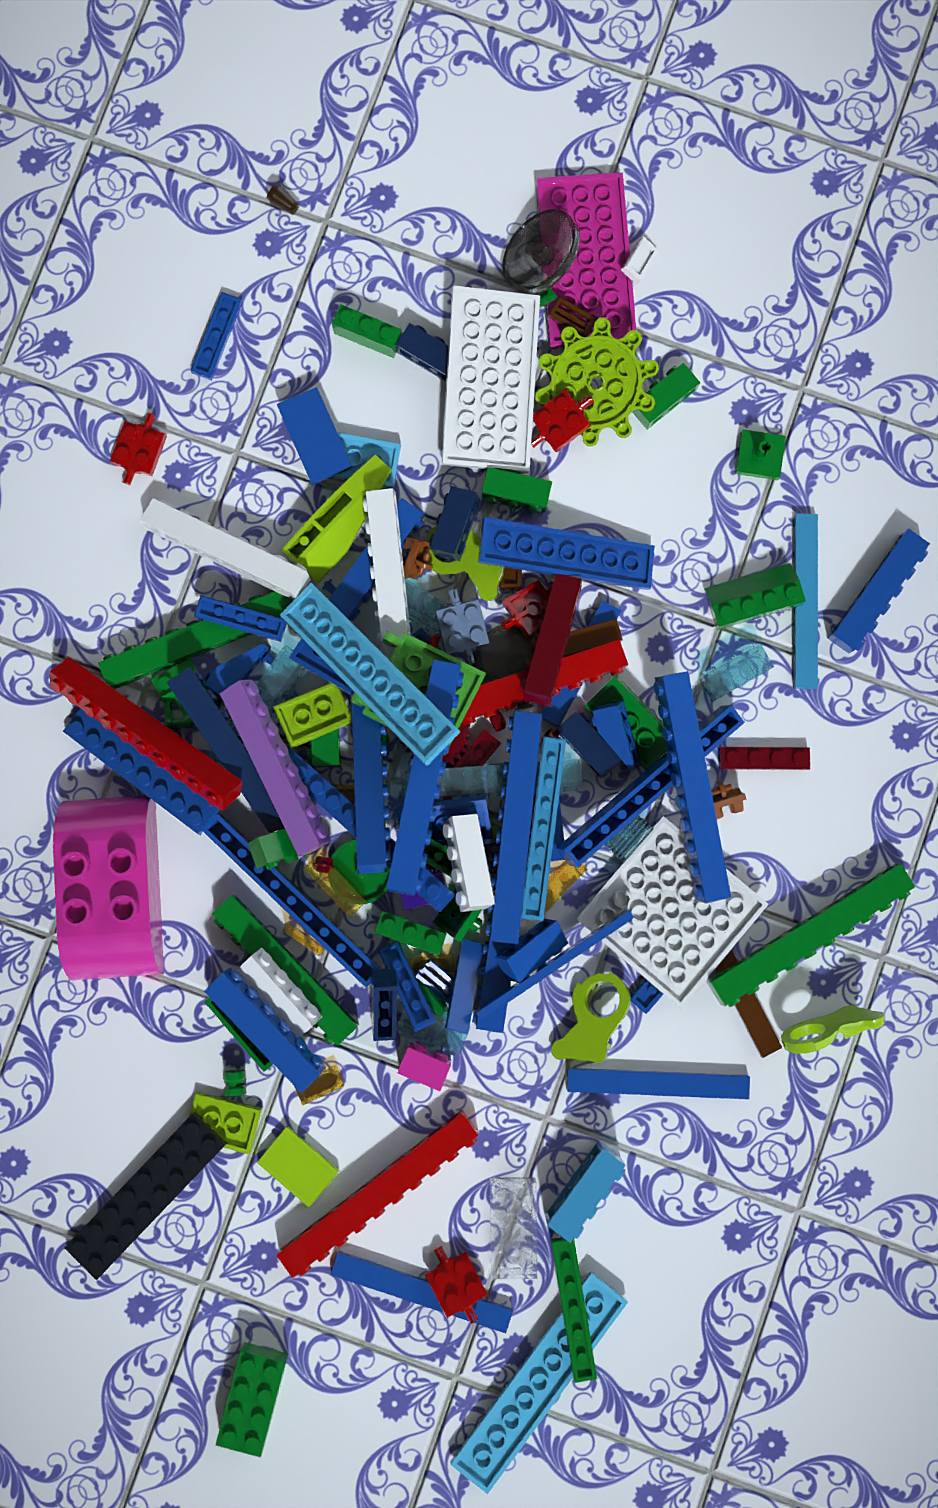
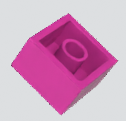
[397,1041,451,1091]

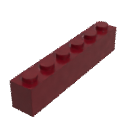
[520,574,582,707]

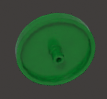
[328,840,390,905]

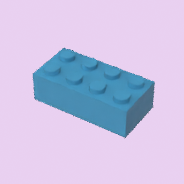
[545,1140,626,1242]

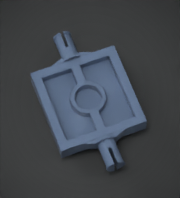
[434,589,489,664]

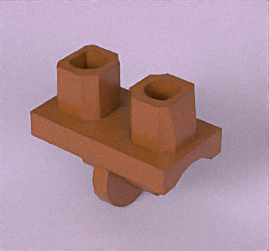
[403,538,434,580]
[711,780,747,819]

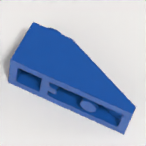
[204,644,269,696]
[592,700,641,771]

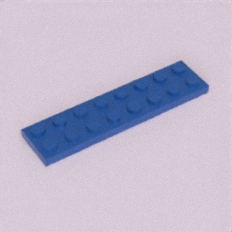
[478,517,655,590]
[63,708,220,836]

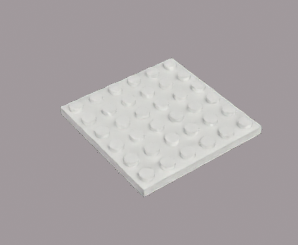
[576,816,769,1009]

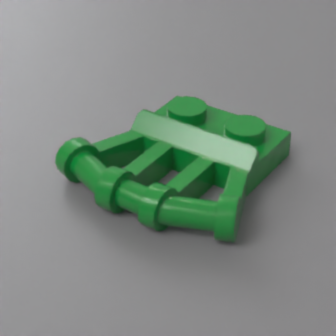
[151,658,224,731]

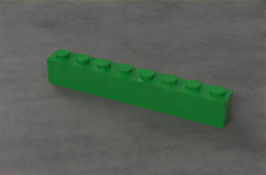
[212,895,359,1046]

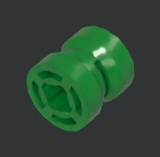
[223,1070,247,1096]

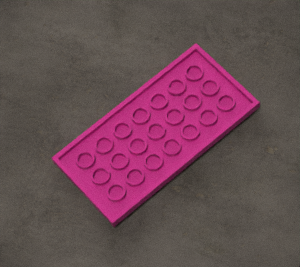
[536,172,637,349]

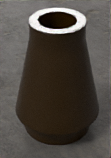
[266,184,300,215]

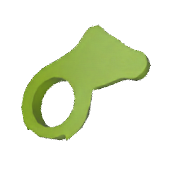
[427,525,505,601]
[551,972,631,1063]
[781,1005,885,1054]

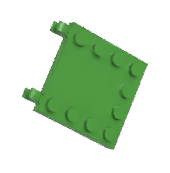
[351,631,486,755]

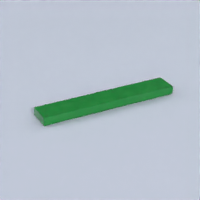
[551,1237,597,1383]

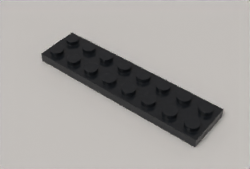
[64,1112,227,1281]

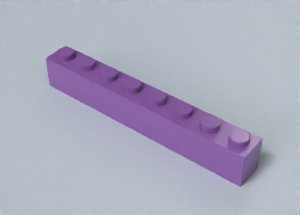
[220,680,331,856]

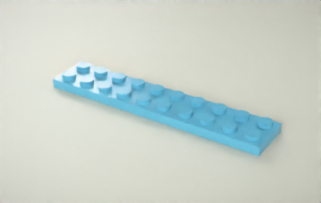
[280,583,461,766]
[450,1271,628,1494]

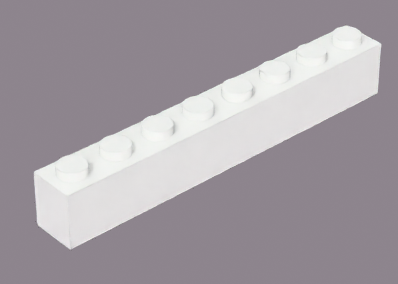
[363,488,411,660]
[139,498,311,600]

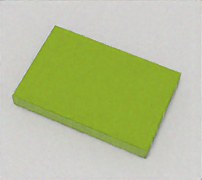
[273,683,352,749]
[189,1091,263,1155]
[257,1126,339,1207]

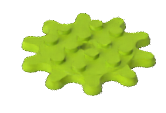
[535,318,659,447]

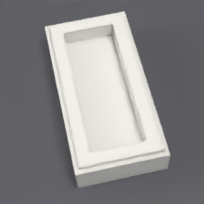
[621,236,659,284]

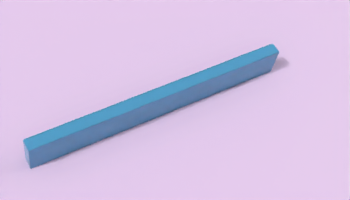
[794,514,818,689]
[521,736,566,921]

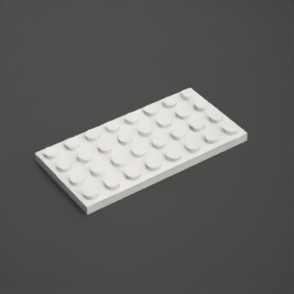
[441,285,540,473]

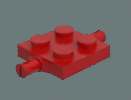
[531,389,594,453]
[110,413,167,486]
[501,580,550,639]
[425,1246,488,1324]

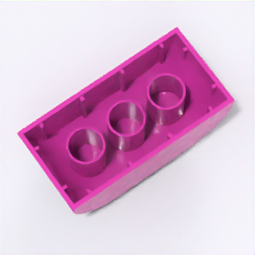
[53,795,164,981]

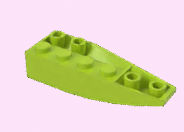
[281,454,392,583]

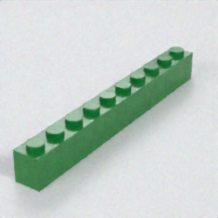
[98,584,309,689]
[706,864,915,1007]

